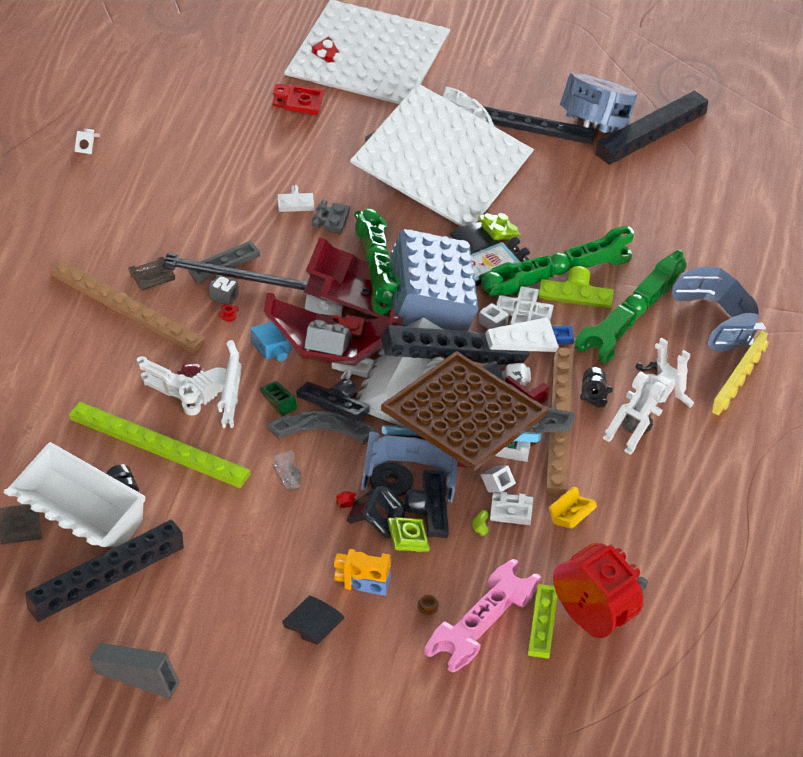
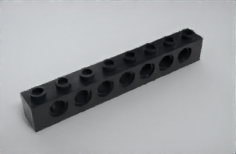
[381,325,529,365]
[25,519,184,622]

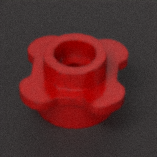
[218,304,239,322]
[336,491,356,508]

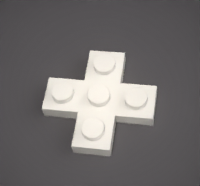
[496,286,554,325]

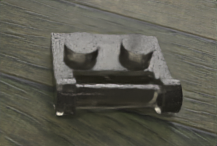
[128,256,175,291]

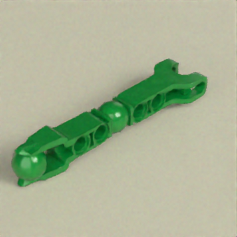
[354,208,401,315]
[478,226,634,296]
[574,249,687,364]

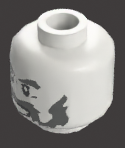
[502,363,531,387]

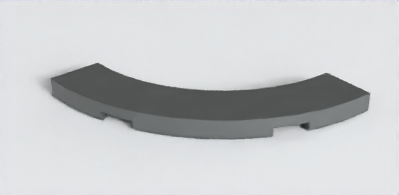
[267,411,377,445]

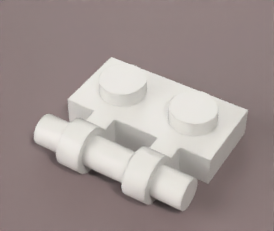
[490,492,533,525]

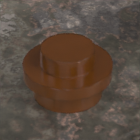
[418,595,439,615]

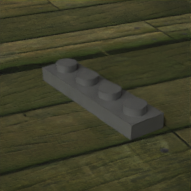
[188,241,260,283]

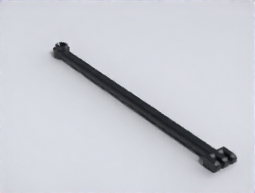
[162,253,371,296]

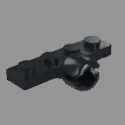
[296,379,370,422]
[404,470,449,538]

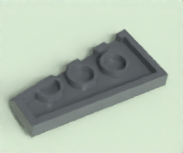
[531,407,576,432]

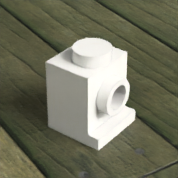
[479,303,509,329]

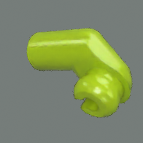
[472,510,489,536]

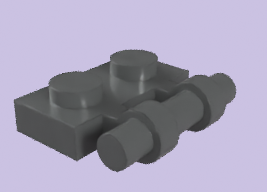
[312,200,350,234]

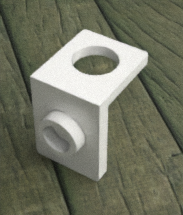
[75,128,100,154]

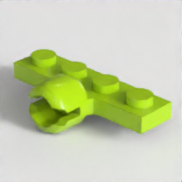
[539,266,614,309]

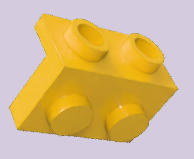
[549,486,597,529]

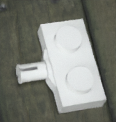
[278,185,314,212]
[332,358,374,379]

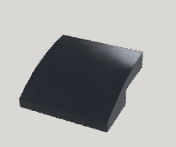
[449,223,500,254]
[282,595,345,645]

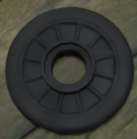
[370,463,413,496]

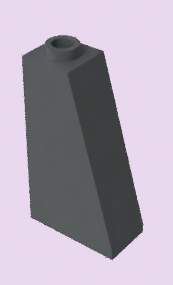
[90,643,180,699]

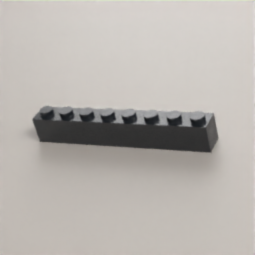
[595,90,709,165]

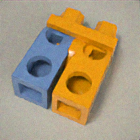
[334,549,391,596]

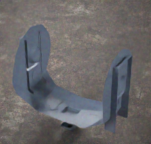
[672,266,766,352]
[361,432,458,505]

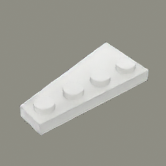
[485,317,559,352]

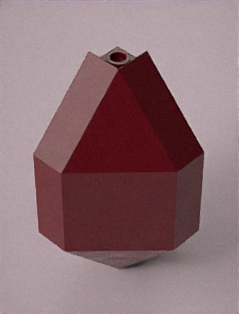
[264,293,403,366]

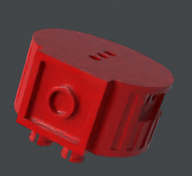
[553,543,644,638]

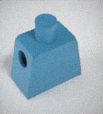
[250,322,291,361]

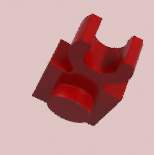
[330,315,365,339]

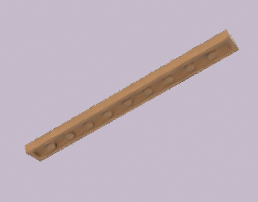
[51,260,205,354]
[546,347,574,495]

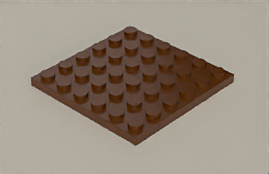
[381,351,548,471]

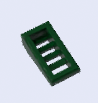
[260,381,297,416]

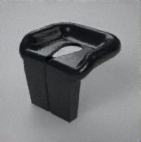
[347,486,405,538]

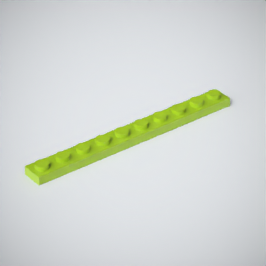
[69,402,250,488]

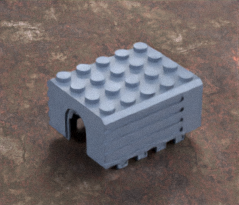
[389,229,478,332]

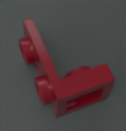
[505,376,549,404]

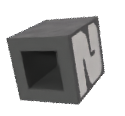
[208,275,238,305]

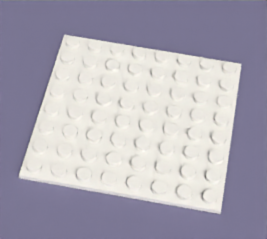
[284,0,450,104]
[350,83,534,227]

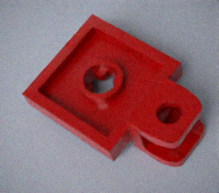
[272,84,325,116]

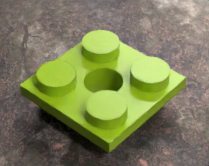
[478,213,521,240]
[387,517,430,552]

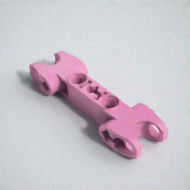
[424,559,542,673]

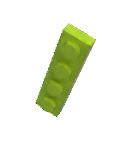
[528,584,557,659]

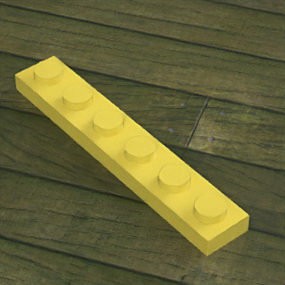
[712,331,769,416]

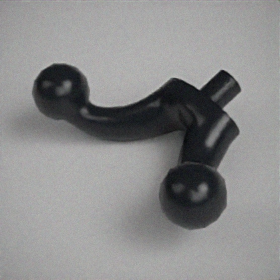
[635,360,657,372]
[580,386,613,407]

